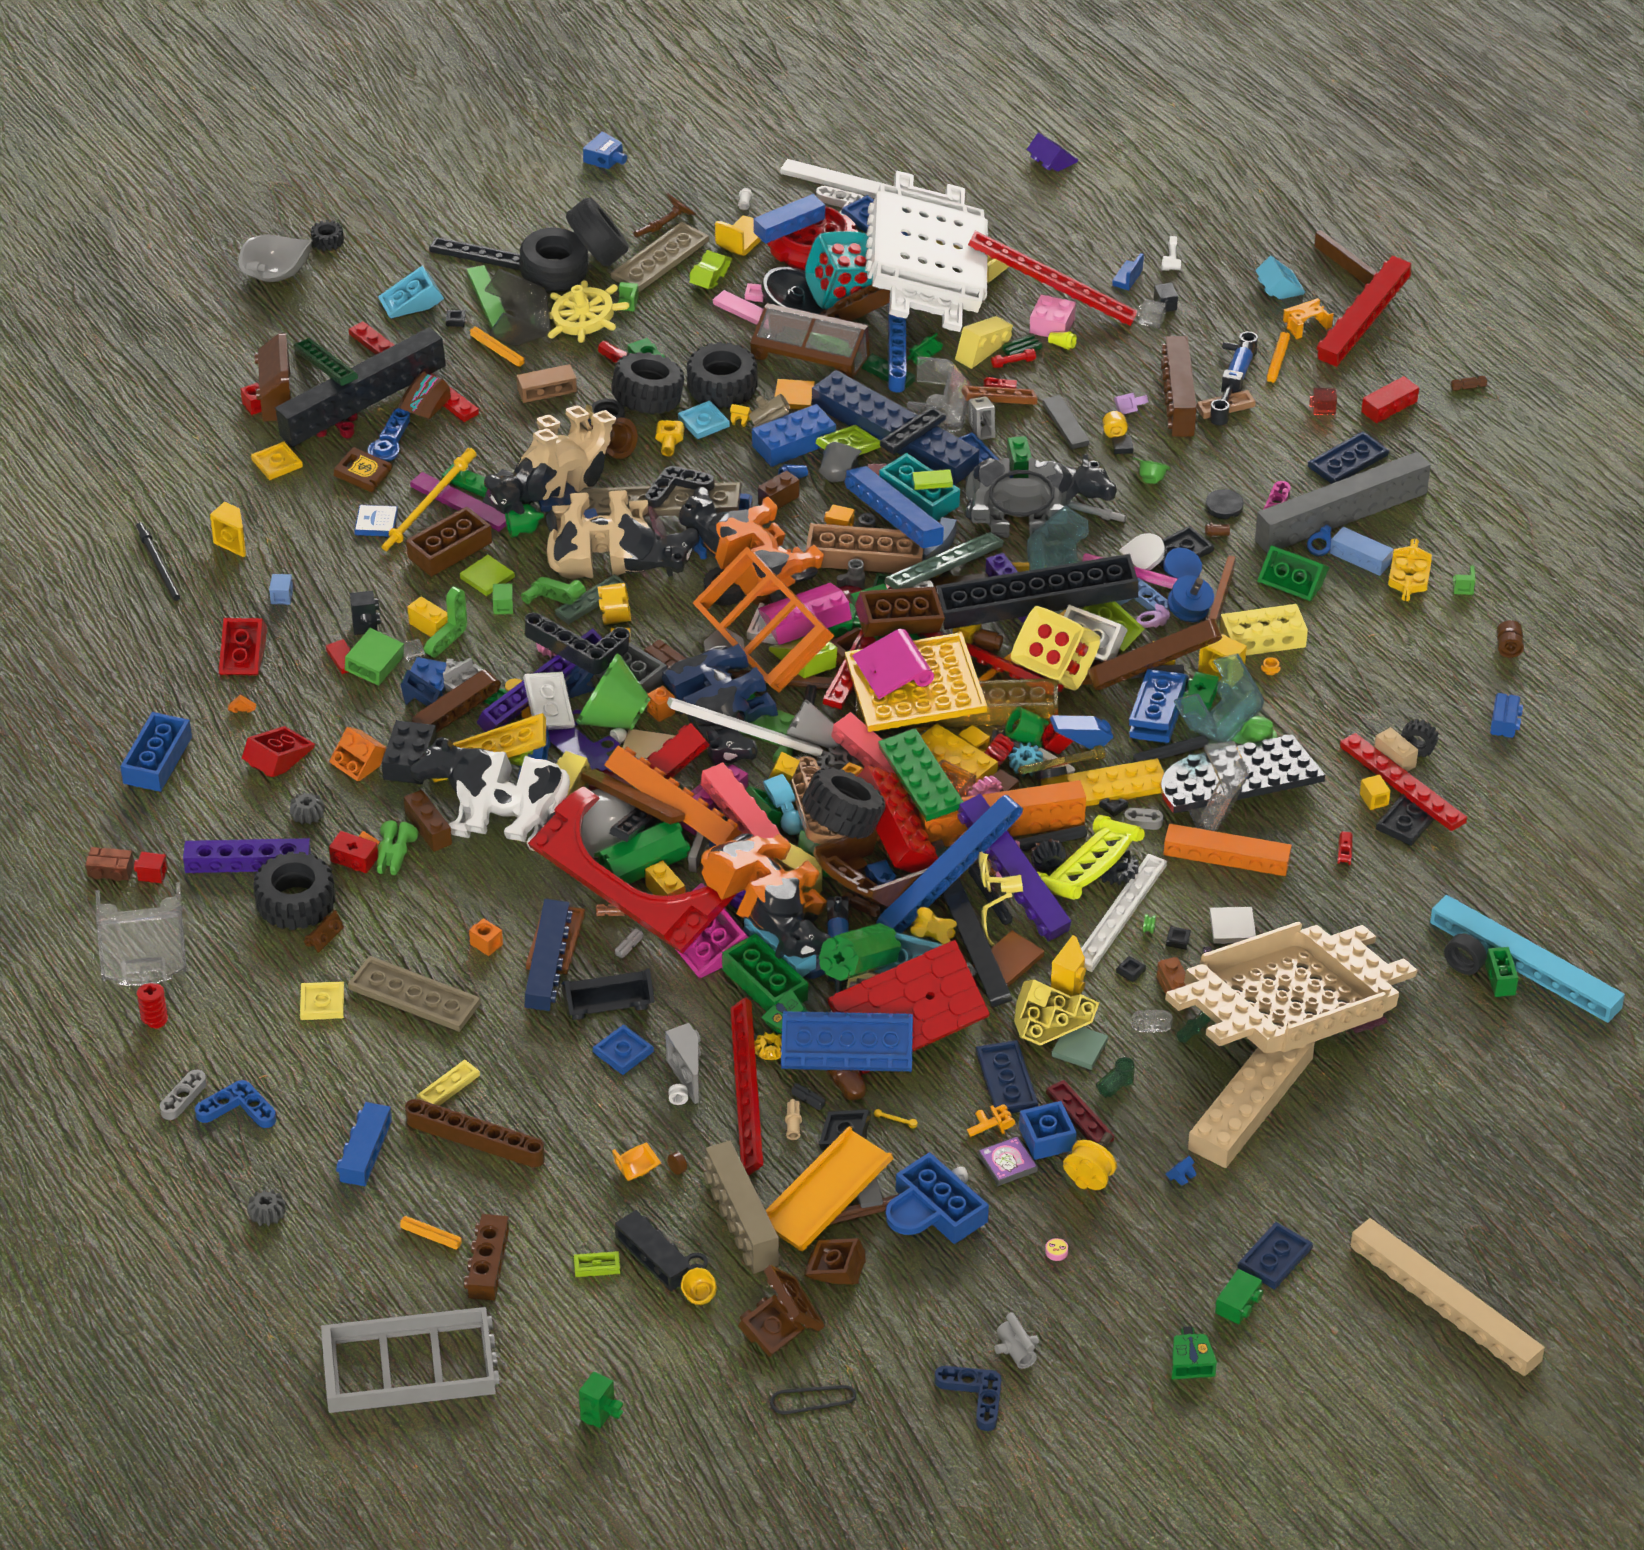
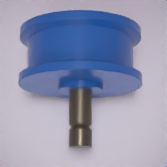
[1167,576,1214,622]

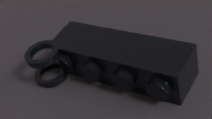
[615,1210,708,1292]

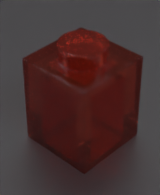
[1309,388,1337,415]

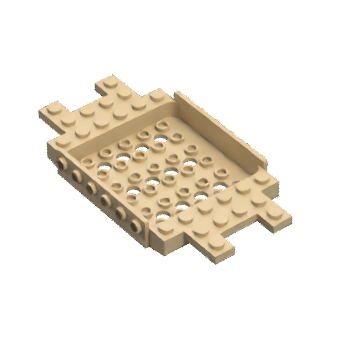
[1165,922,1417,1053]

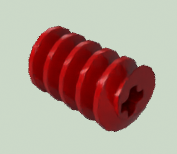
[137,983,168,1029]

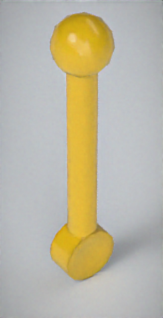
[874,1109,918,1128]

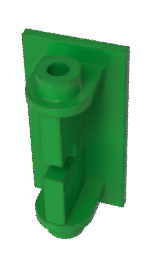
[907,333,943,365]

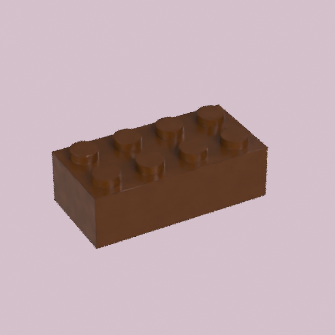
[406,506,492,577]
[855,586,945,637]

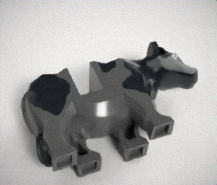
[965,454,1117,538]

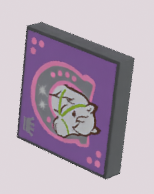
[978,1136,1038,1186]

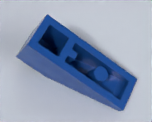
[1050,715,1113,753]

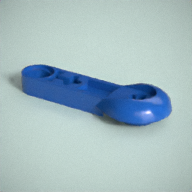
[367,408,410,462]

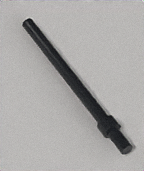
[136,522,180,601]

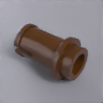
[1205,522,1230,538]

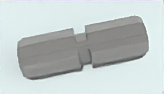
[615,929,643,958]

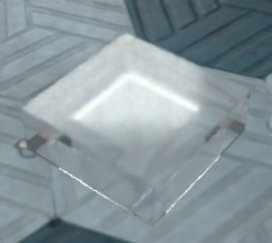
[403,639,425,661]

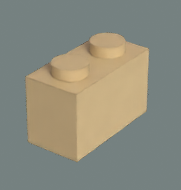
[1374,727,1418,772]

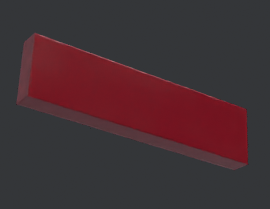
[1046,1080,1114,1143]

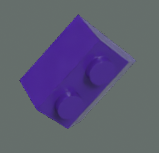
[1026,132,1078,172]

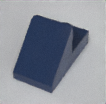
[565,665,596,698]
[400,670,440,706]

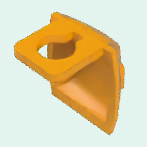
[612,1142,661,1181]

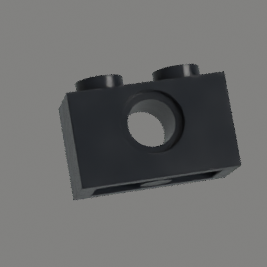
[350,591,381,635]

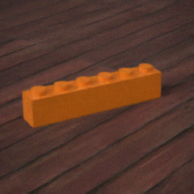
[1164,824,1292,876]

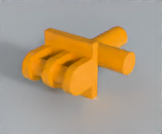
[967,1105,1016,1137]

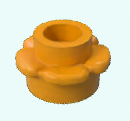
[1261,657,1281,675]

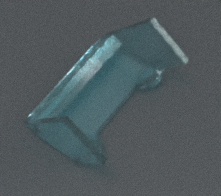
[1174,653,1264,743]

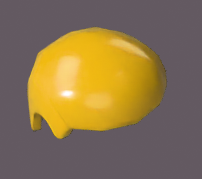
[681,1267,717,1305]

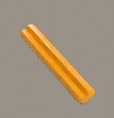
[400,1216,462,1249]

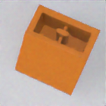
[329,727,387,781]

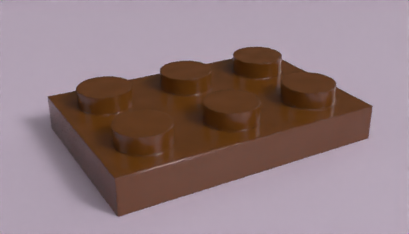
[764,1265,825,1332]

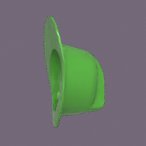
[1133,458,1171,484]
[1229,716,1277,745]

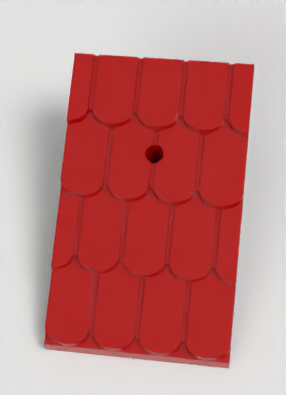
[827,940,990,1075]

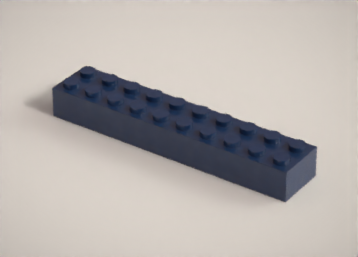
[812,370,979,485]

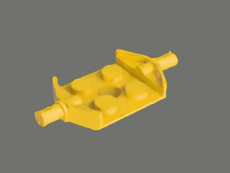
[1388,539,1432,601]

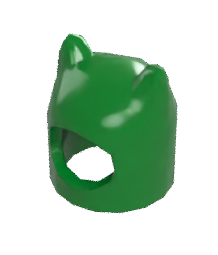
[505,504,544,538]
[1005,707,1049,748]

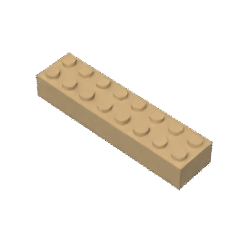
[1188,1023,1315,1168]

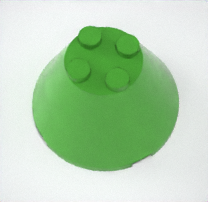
[576,653,650,730]

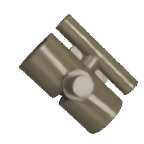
[749,394,790,428]

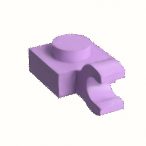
[1114,393,1148,415]

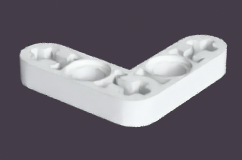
[816,186,864,215]

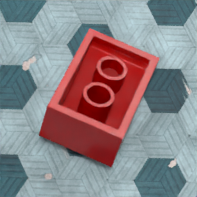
[218,618,267,675]
[242,726,315,777]

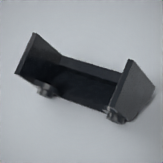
[561,968,655,1020]

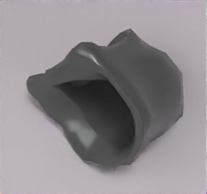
[819,442,862,482]

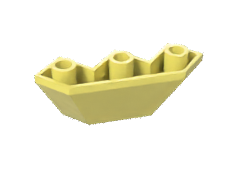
[1014,980,1099,1046]

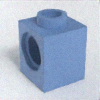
[269,574,293,605]

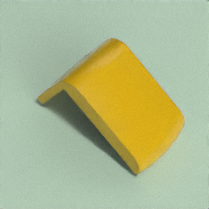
[715,216,761,256]

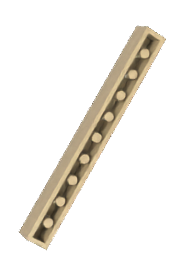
[1350,1218,1545,1377]

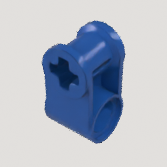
[865,860,895,886]

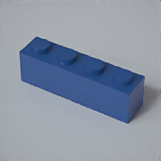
[753,194,825,244]
[336,1102,392,1187]

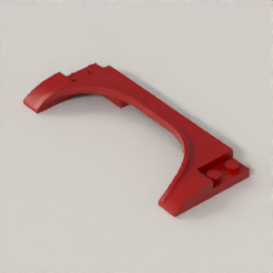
[528,787,738,954]

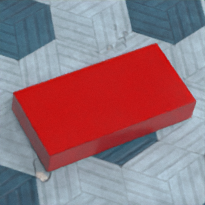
[325,639,351,674]

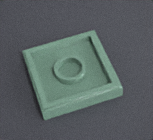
[1052,1027,1108,1070]

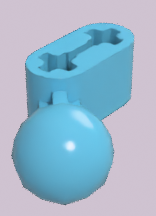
[763,774,804,835]

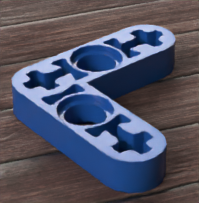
[195,1080,276,1128]

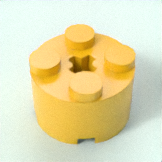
[598,583,631,625]

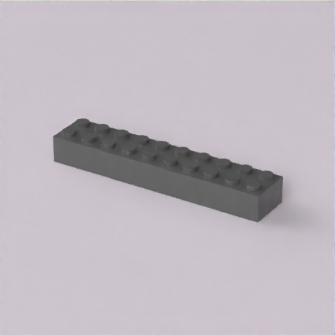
[1255,452,1431,554]

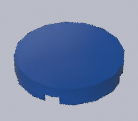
[1163,548,1202,579]

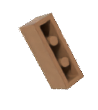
[517,364,577,403]

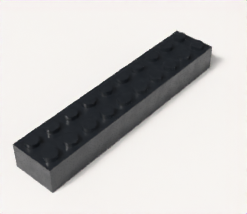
[275,327,446,447]
[937,554,1139,630]

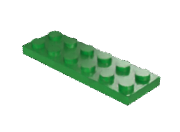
[878,728,964,822]

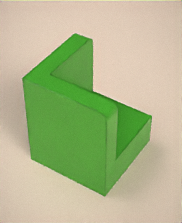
[618,282,639,311]
[1453,565,1475,595]
[493,584,513,614]

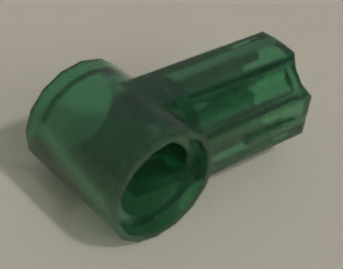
[1096,1057,1135,1098]

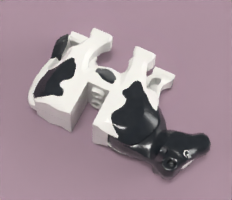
[410,737,570,851]

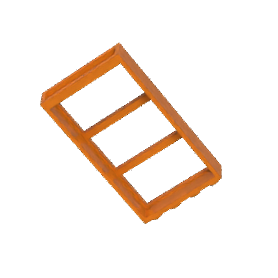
[693,547,834,693]

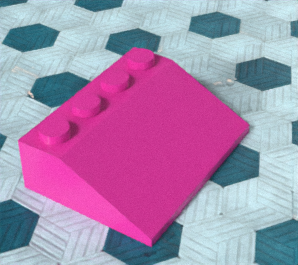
[758,583,852,645]
[675,883,749,978]

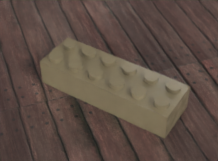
[703,1140,779,1274]

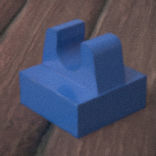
[1165,1156,1196,1186]

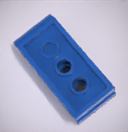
[1129,669,1189,743]

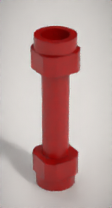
[991,349,1036,368]

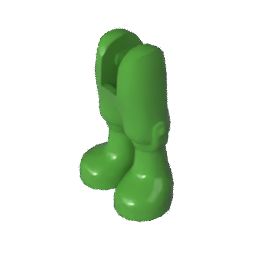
[377,820,419,876]

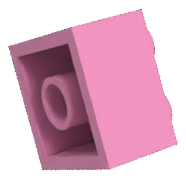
[1029,295,1076,337]

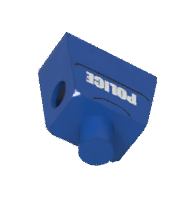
[583,132,627,169]

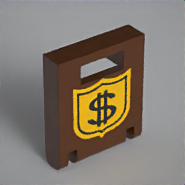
[334,447,392,492]

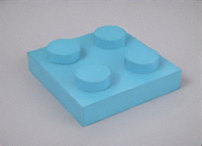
[678,401,729,439]

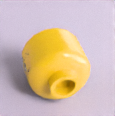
[1102,411,1128,438]

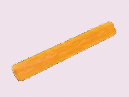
[470,327,525,367]
[1266,332,1290,383]

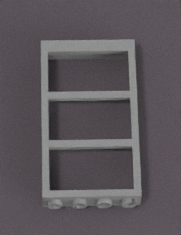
[321,1307,499,1413]

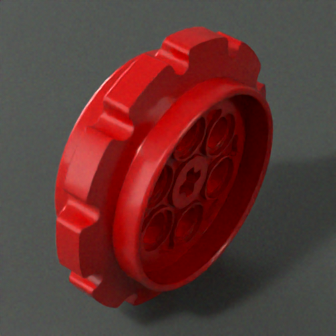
[767,206,858,271]

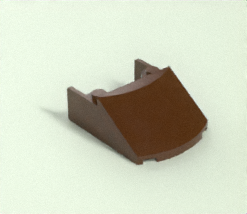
[813,829,928,909]

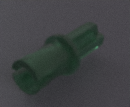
[1176,1011,1211,1043]

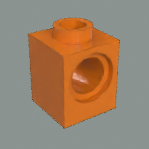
[647,686,675,722]
[469,918,503,956]

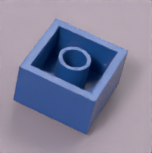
[1019,1101,1076,1160]

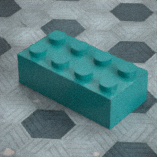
[879,453,960,521]

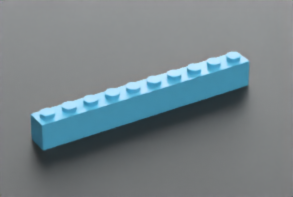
[1430,895,1625,1023]

